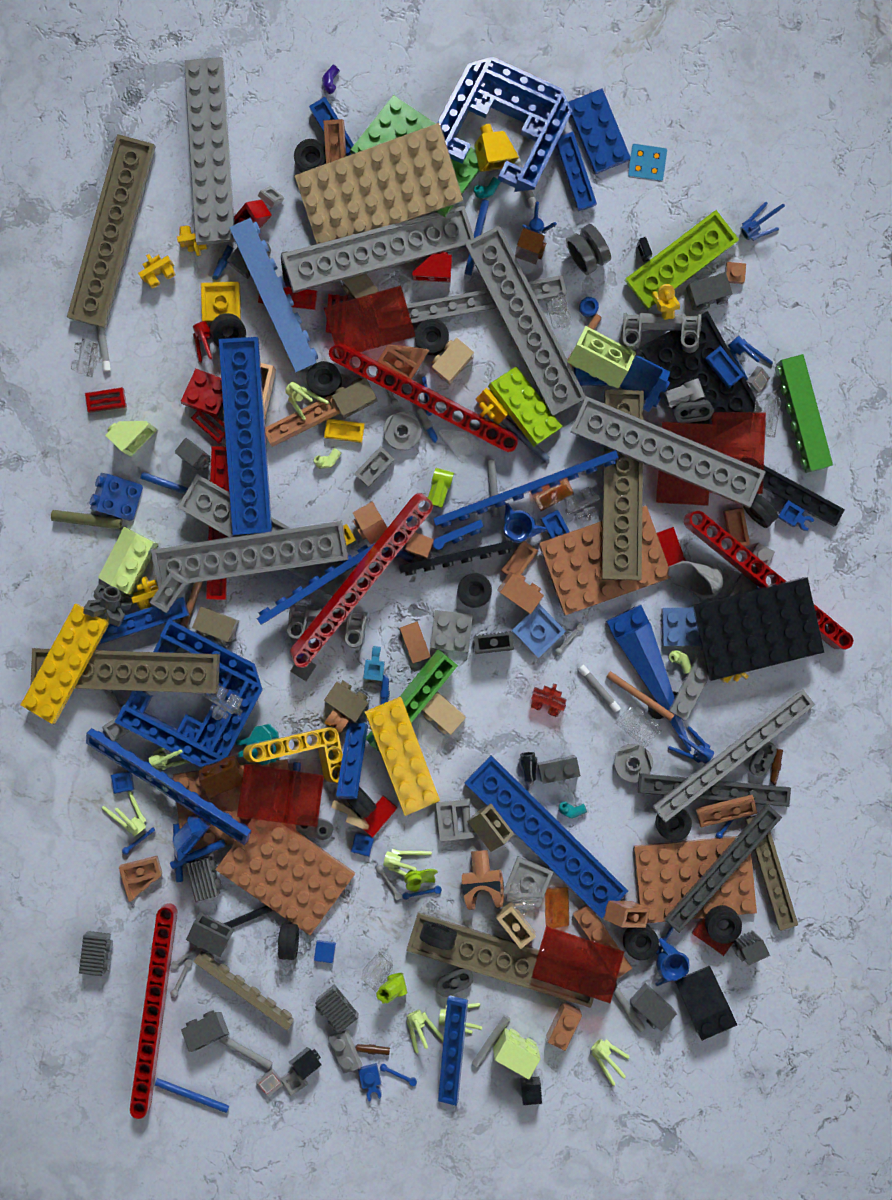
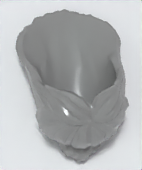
[668,561,723,599]

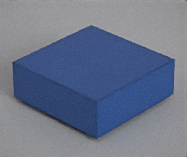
[111,771,134,794]
[351,832,374,857]
[314,940,336,963]

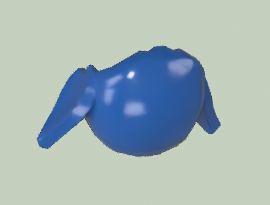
[503,503,546,543]
[655,938,690,986]

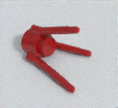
[193,321,212,363]

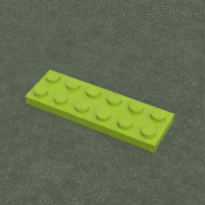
[624,210,739,311]

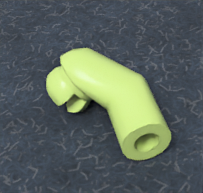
[313,448,342,469]

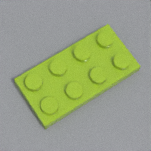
[488,366,563,447]

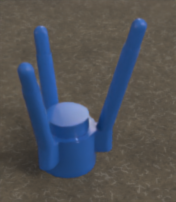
[522,201,557,234]
[740,202,785,241]
[728,336,773,381]
[668,726,714,764]

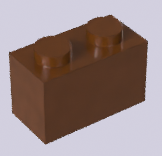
[515,228,547,265]
[199,755,245,798]

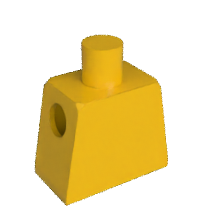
[474,124,519,172]

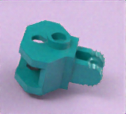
[236,724,279,765]

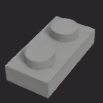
[354,446,395,487]
[150,570,188,613]
[328,1030,362,1074]

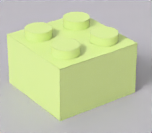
[493,1028,541,1079]

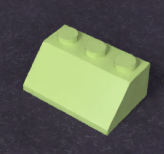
[567,326,636,388]
[98,527,158,595]

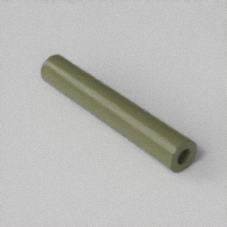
[51,510,122,529]

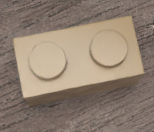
[432,338,474,385]
[422,691,466,735]
[496,901,536,949]

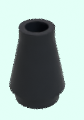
[518,752,537,782]

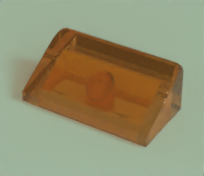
[530,479,574,511]
[545,887,569,928]

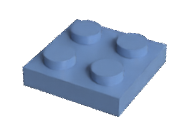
[512,604,566,658]
[662,607,701,646]

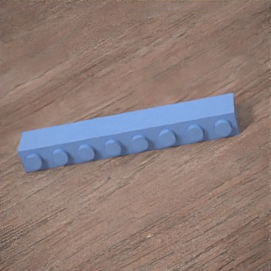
[229,218,318,373]

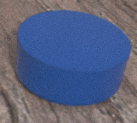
[579,297,599,317]

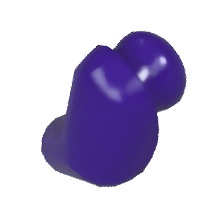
[322,64,340,94]

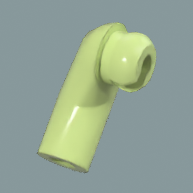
[668,650,692,674]

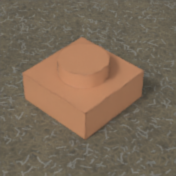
[725,262,746,284]

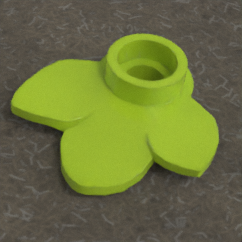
[404,869,438,892]

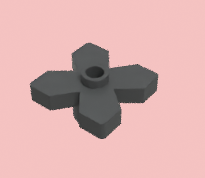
[83,584,133,627]

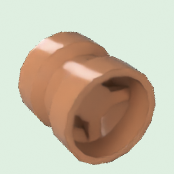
[324,708,350,734]

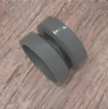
[566,224,611,275]

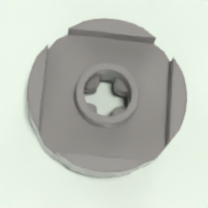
[383,411,422,450]
[614,743,653,783]

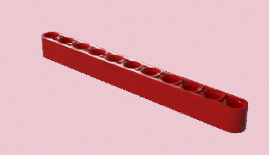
[329,343,518,452]
[290,493,433,667]
[683,511,854,649]
[130,903,178,1119]

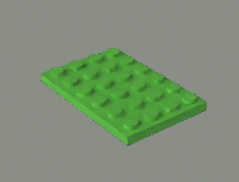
[350,95,480,217]

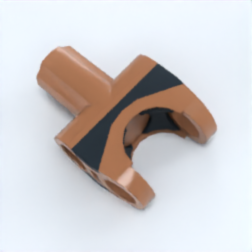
[462,850,504,910]

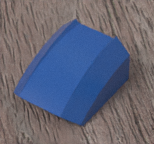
[173,815,212,861]

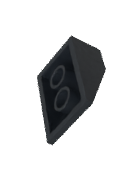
[675,965,737,1041]

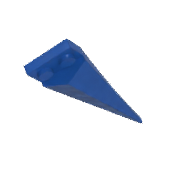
[606,604,691,751]

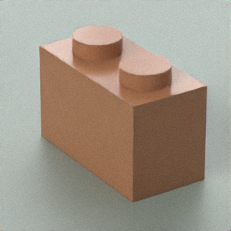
[353,501,388,545]
[404,532,434,559]
[497,572,544,614]
[604,900,650,928]
[546,1000,582,1051]

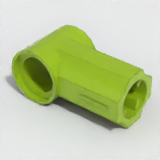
[428,468,454,508]
[376,973,408,1004]

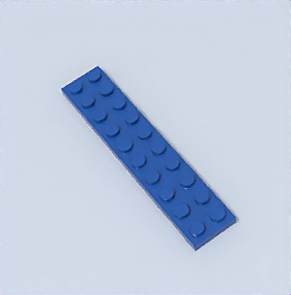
[219,337,272,535]
[464,755,628,919]

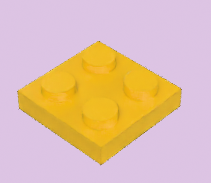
[201,281,241,322]

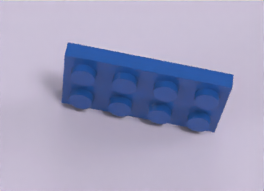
[568,88,631,174]

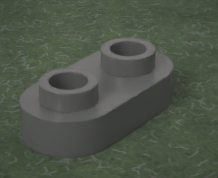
[674,400,714,424]
[295,814,333,840]
[437,968,473,997]

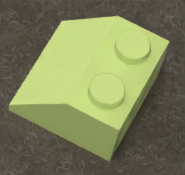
[105,421,158,456]

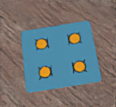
[628,144,667,181]

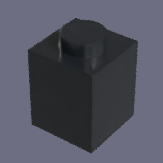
[289,1047,321,1080]
[520,1076,542,1105]

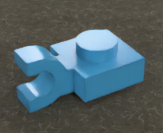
[363,646,385,681]

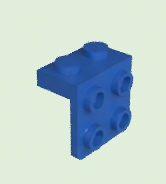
[620,356,670,412]
[89,473,143,521]

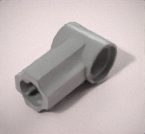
[663,379,705,409]

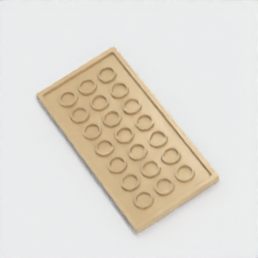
[294,123,464,244]

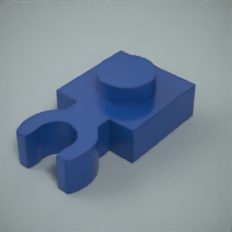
[778,500,814,531]
[358,1063,382,1101]

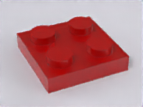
[181,368,223,417]

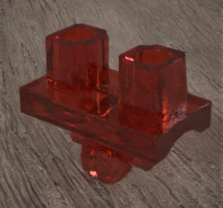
[531,683,567,717]

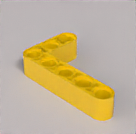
[243,727,343,783]

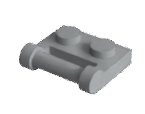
[436,798,474,842]

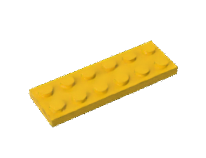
[20,603,109,724]
[364,697,440,816]

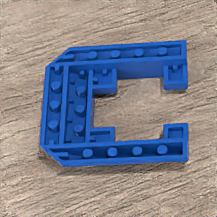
[438,57,572,192]
[115,619,263,767]

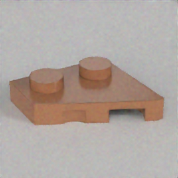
[378,344,429,379]
[119,856,162,902]

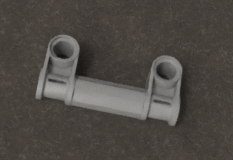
[623,313,702,353]
[287,604,367,648]

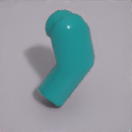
[474,177,501,199]
[558,802,587,819]

